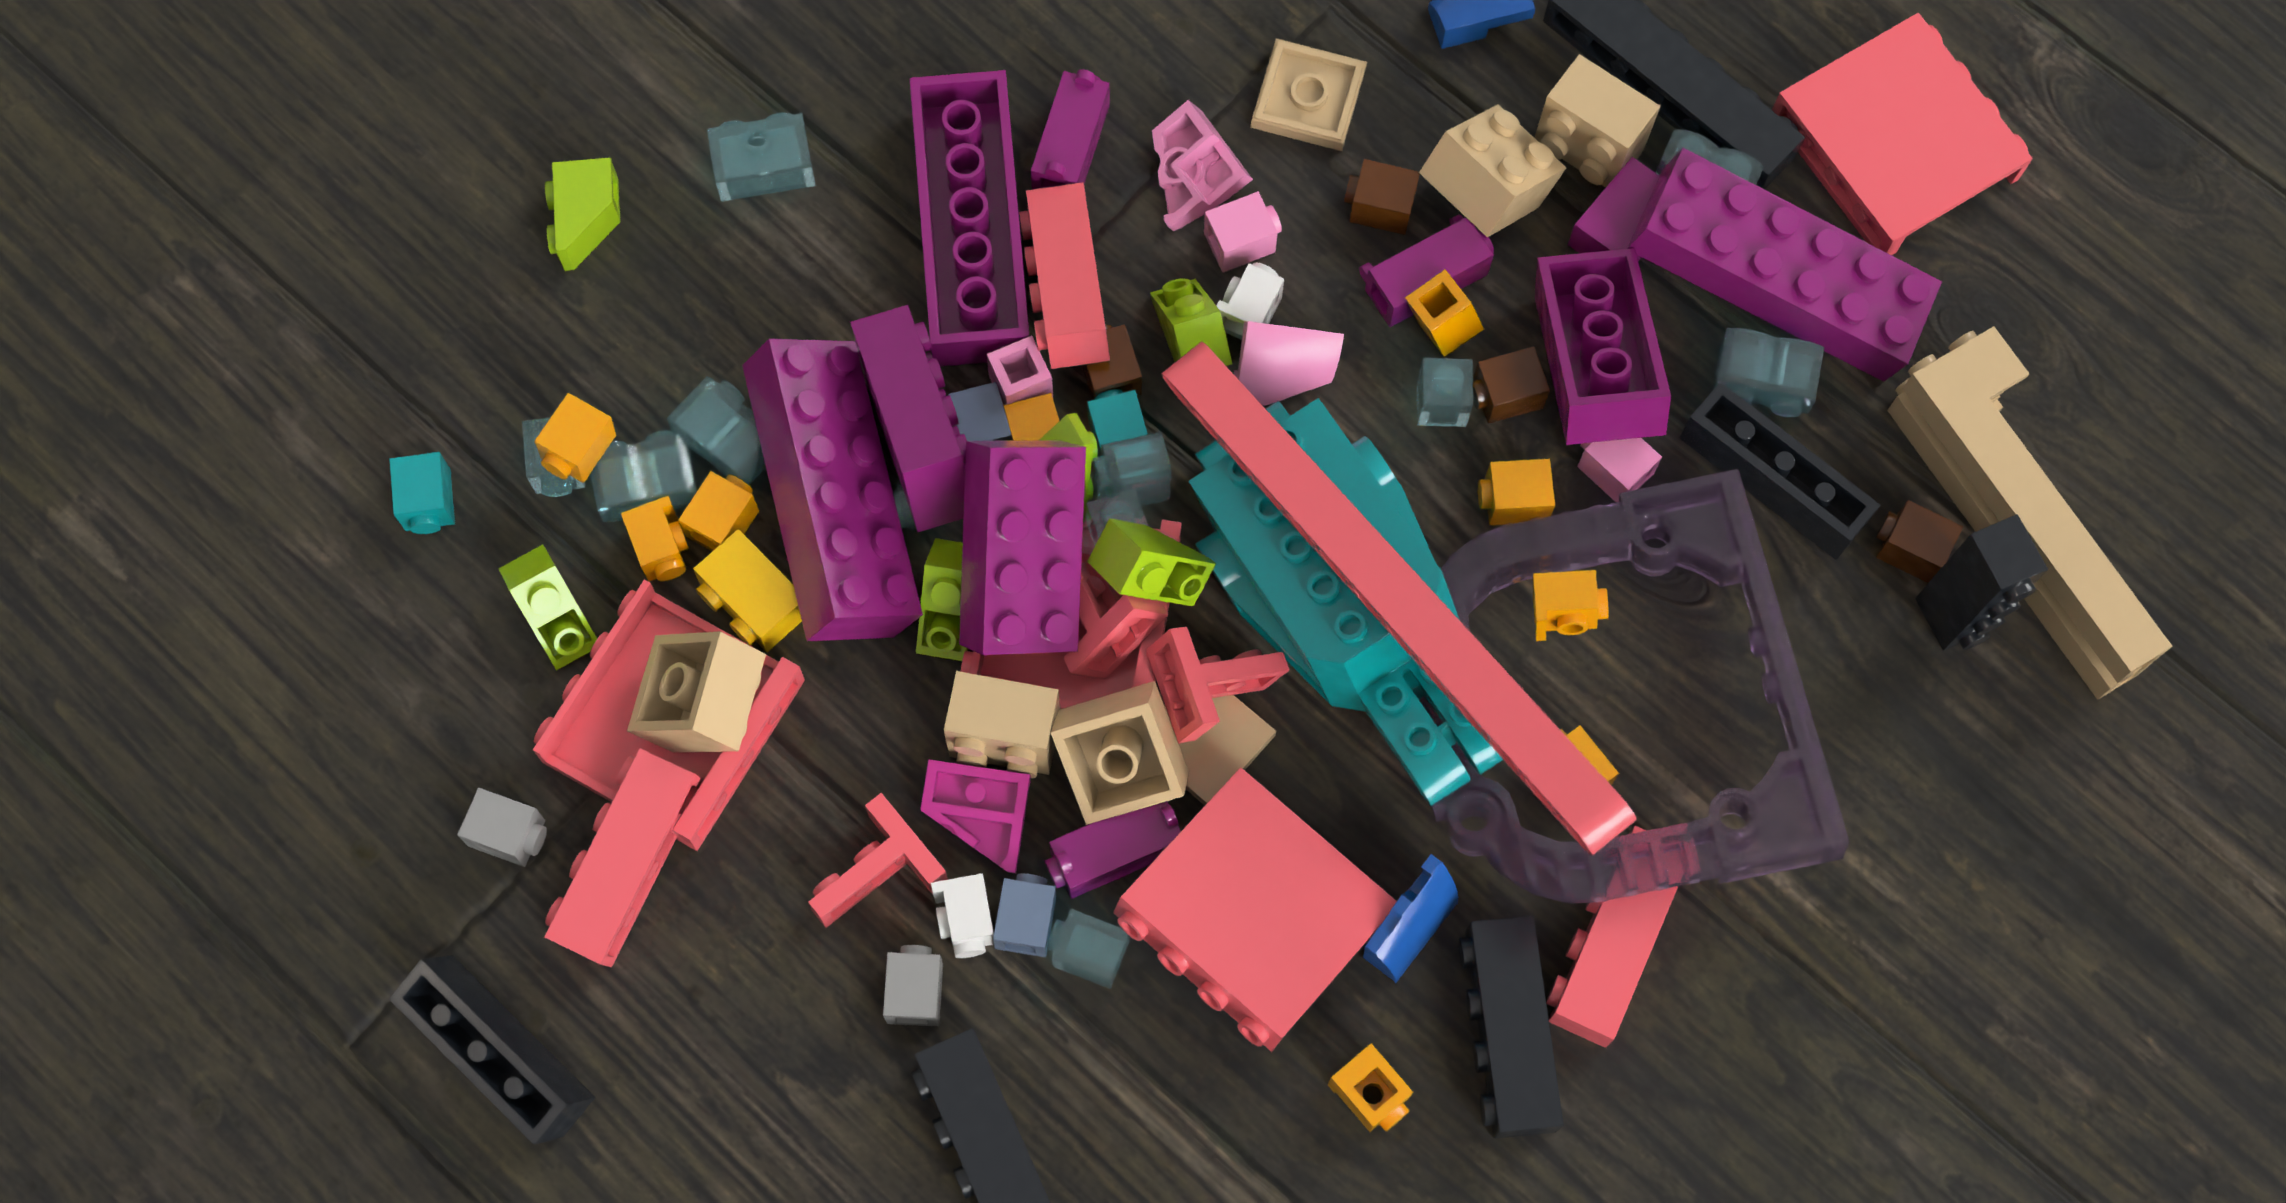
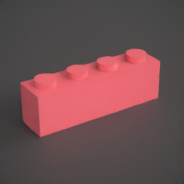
[1019,182,1110,369]
[544,748,704,967]
[1546,826,1693,1048]

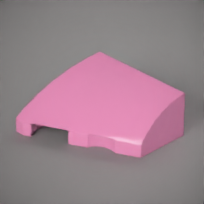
[1152,100,1253,231]
[1234,321,1344,407]

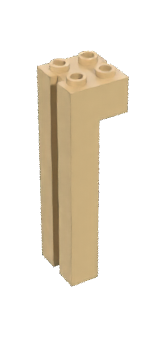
[1887,326,2172,700]

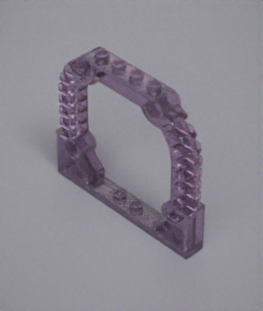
[1419,469,1849,904]

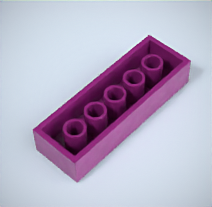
[910,70,1029,367]
[1627,148,1942,382]
[742,339,923,641]

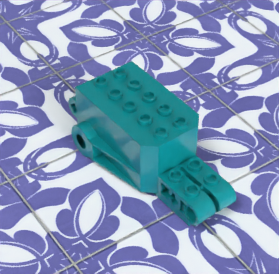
[1189,398,1503,806]

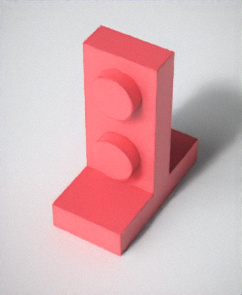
[1063,546,1168,679]
[1146,627,1290,744]
[808,793,948,928]

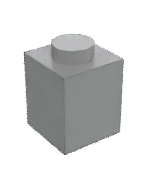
[457,787,547,867]
[883,945,943,1026]

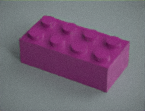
[1535,248,1671,445]
[850,305,967,532]
[959,440,1086,655]

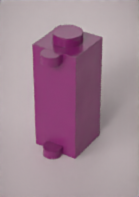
[1031,69,1110,190]
[1359,214,1494,327]
[1044,801,1181,899]

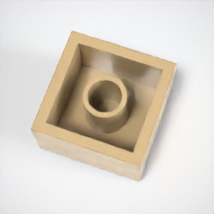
[1535,54,1660,187]
[1419,104,1566,237]
[627,631,766,752]
[944,671,1060,778]
[1050,681,1189,825]

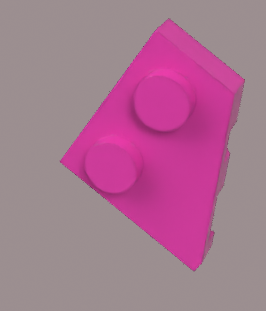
[921,760,1031,874]

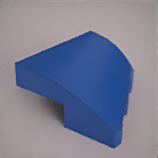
[1428,0,1535,49]
[1363,854,1459,983]

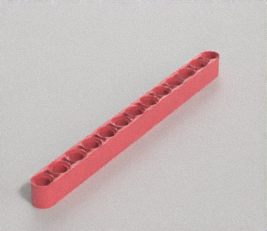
[1161,342,1637,856]

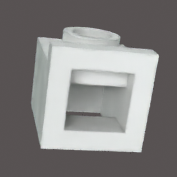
[1216,263,1284,340]
[931,873,994,958]

